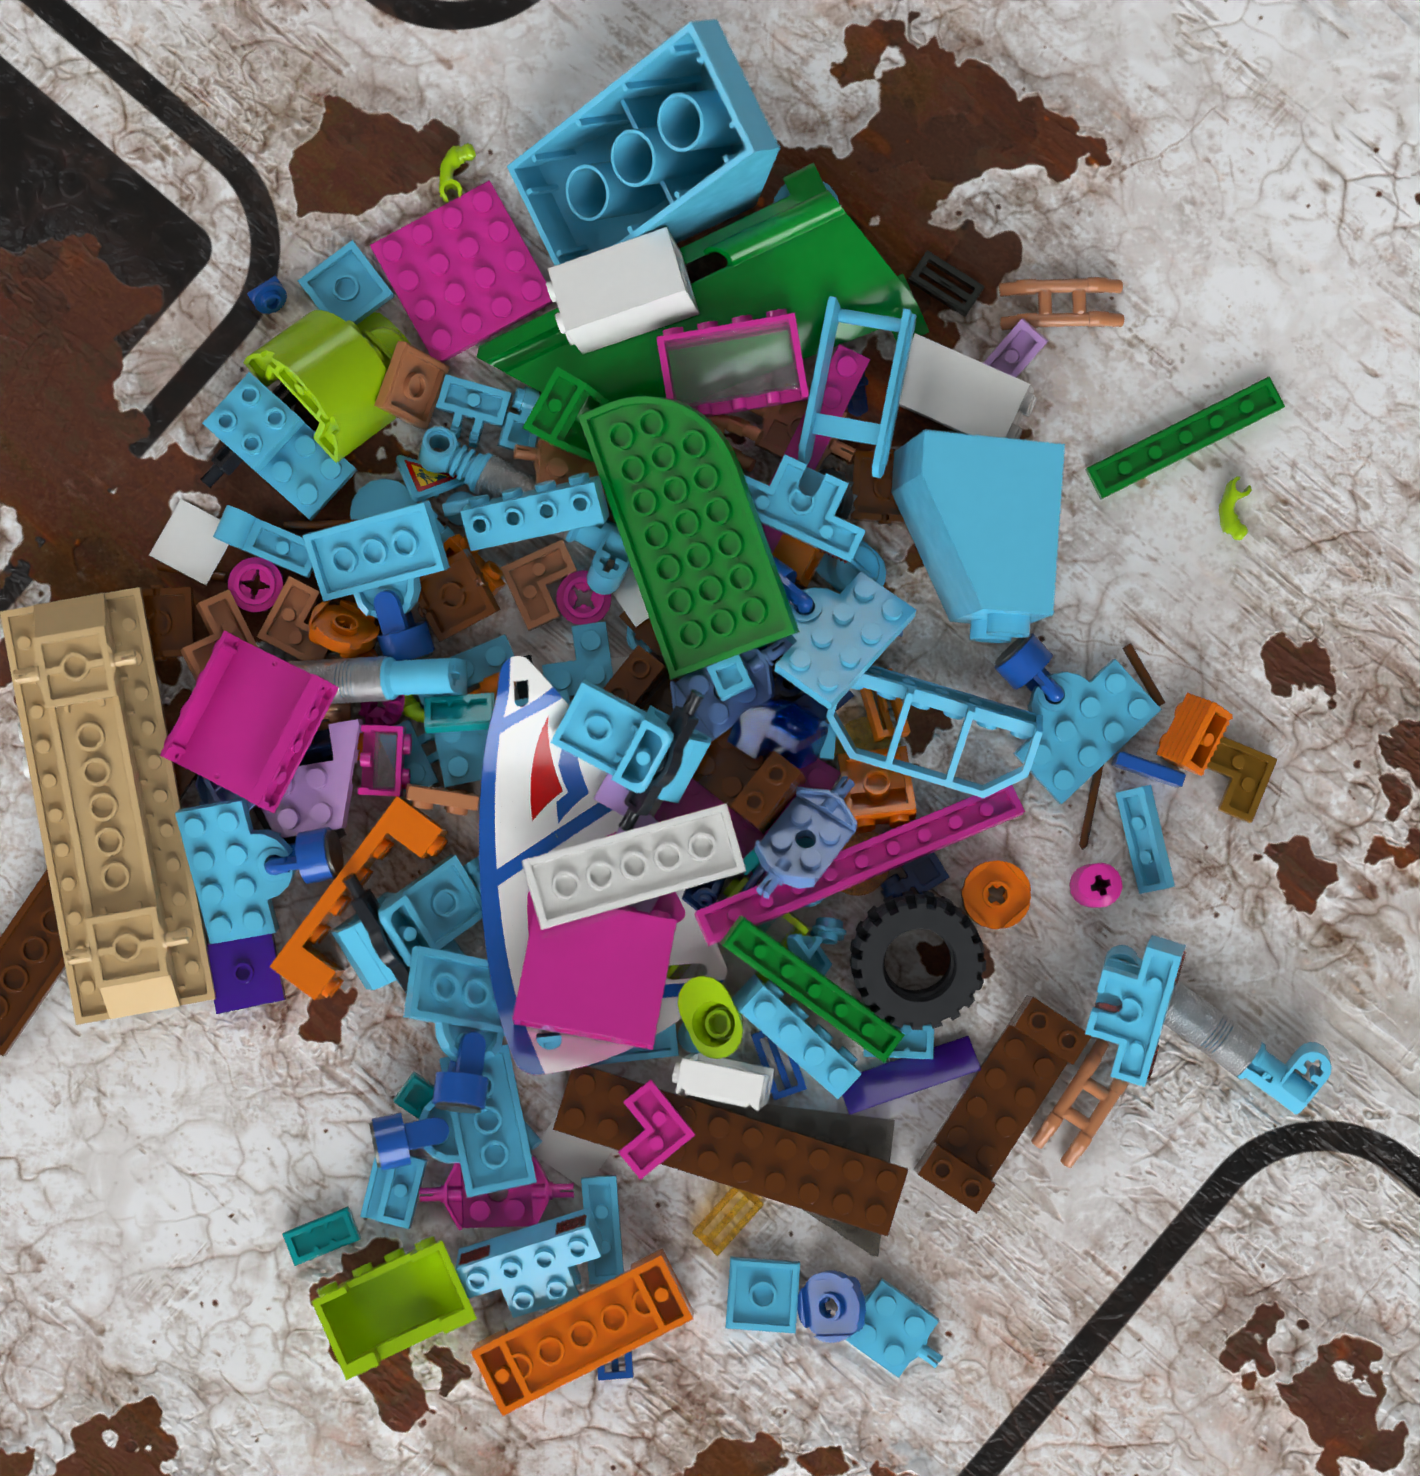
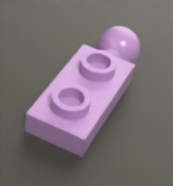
[984,318,1049,378]

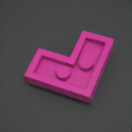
[618,1079,695,1180]

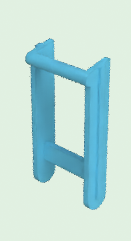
[798,296,916,478]

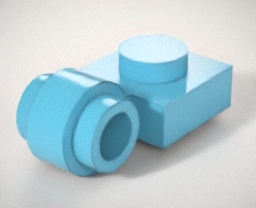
[497,386,541,451]

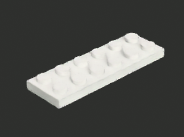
[522,803,746,930]

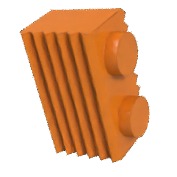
[1156,692,1233,776]

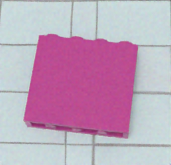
[512,905,677,1050]

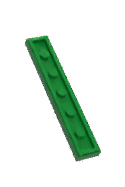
[1085,376,1285,500]
[720,915,905,1063]

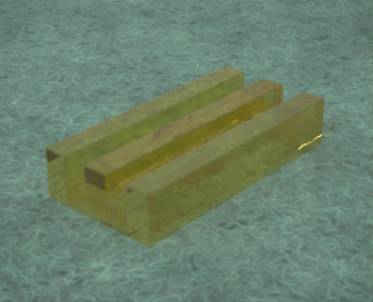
[692,1187,764,1257]

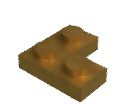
[1207,737,1278,823]

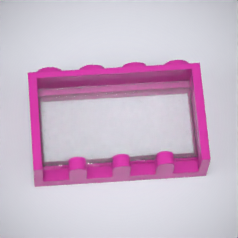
[656,309,809,417]

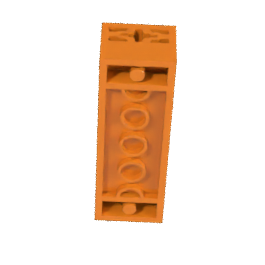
[269,796,449,1000]
[471,1248,694,1416]

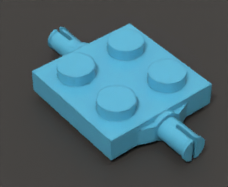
[845,1278,943,1378]

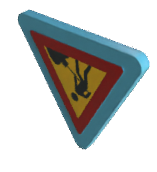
[396,455,465,502]

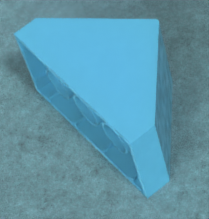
[507,19,780,266]

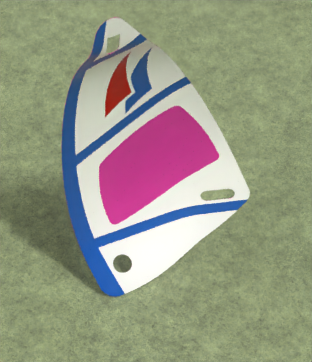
[479,656,727,1075]

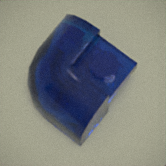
[727,700,829,769]

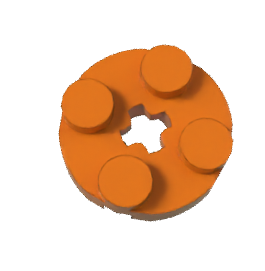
[308,600,380,659]
[961,860,1031,929]

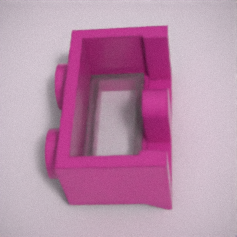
[358,724,412,797]

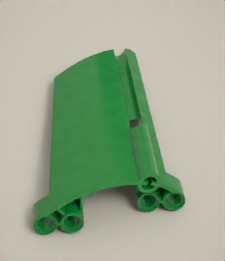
[477,163,929,404]

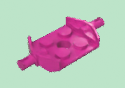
[419,1155,574,1230]

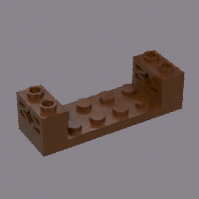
[603,645,807,834]
[914,995,1092,1214]

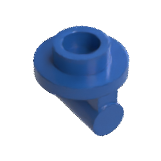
[247,275,287,314]

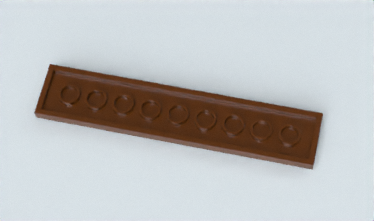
[0,762,198,1056]
[553,1066,909,1237]

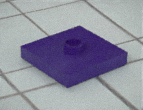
[207,933,286,1014]

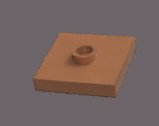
[374,341,450,431]

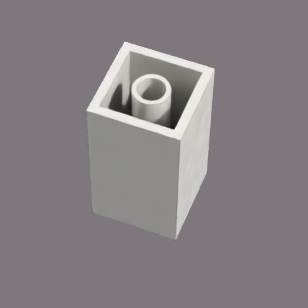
[546,227,700,355]
[899,333,1037,439]

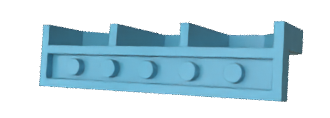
[826,665,1043,798]

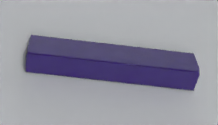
[842,1036,981,1115]

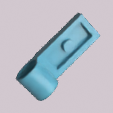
[213,505,313,578]

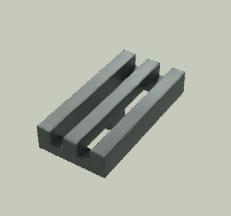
[908,250,985,317]

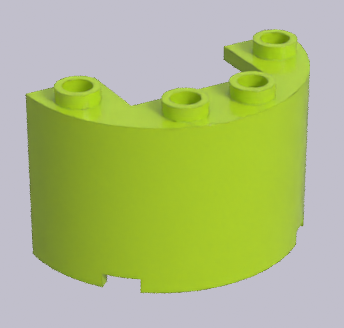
[243,310,396,463]
[311,1236,477,1380]

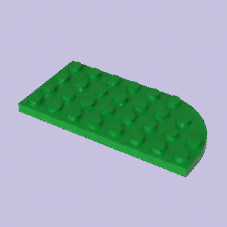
[578,396,799,679]

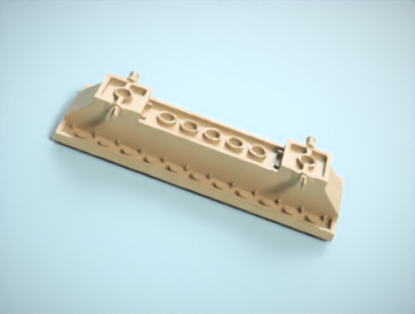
[0,587,216,1025]

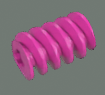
[1069,863,1123,908]

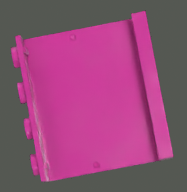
[160,630,339,813]

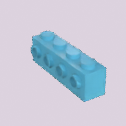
[460,473,610,551]
[732,974,861,1099]

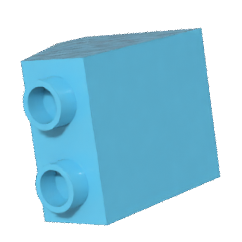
[891,430,1065,643]

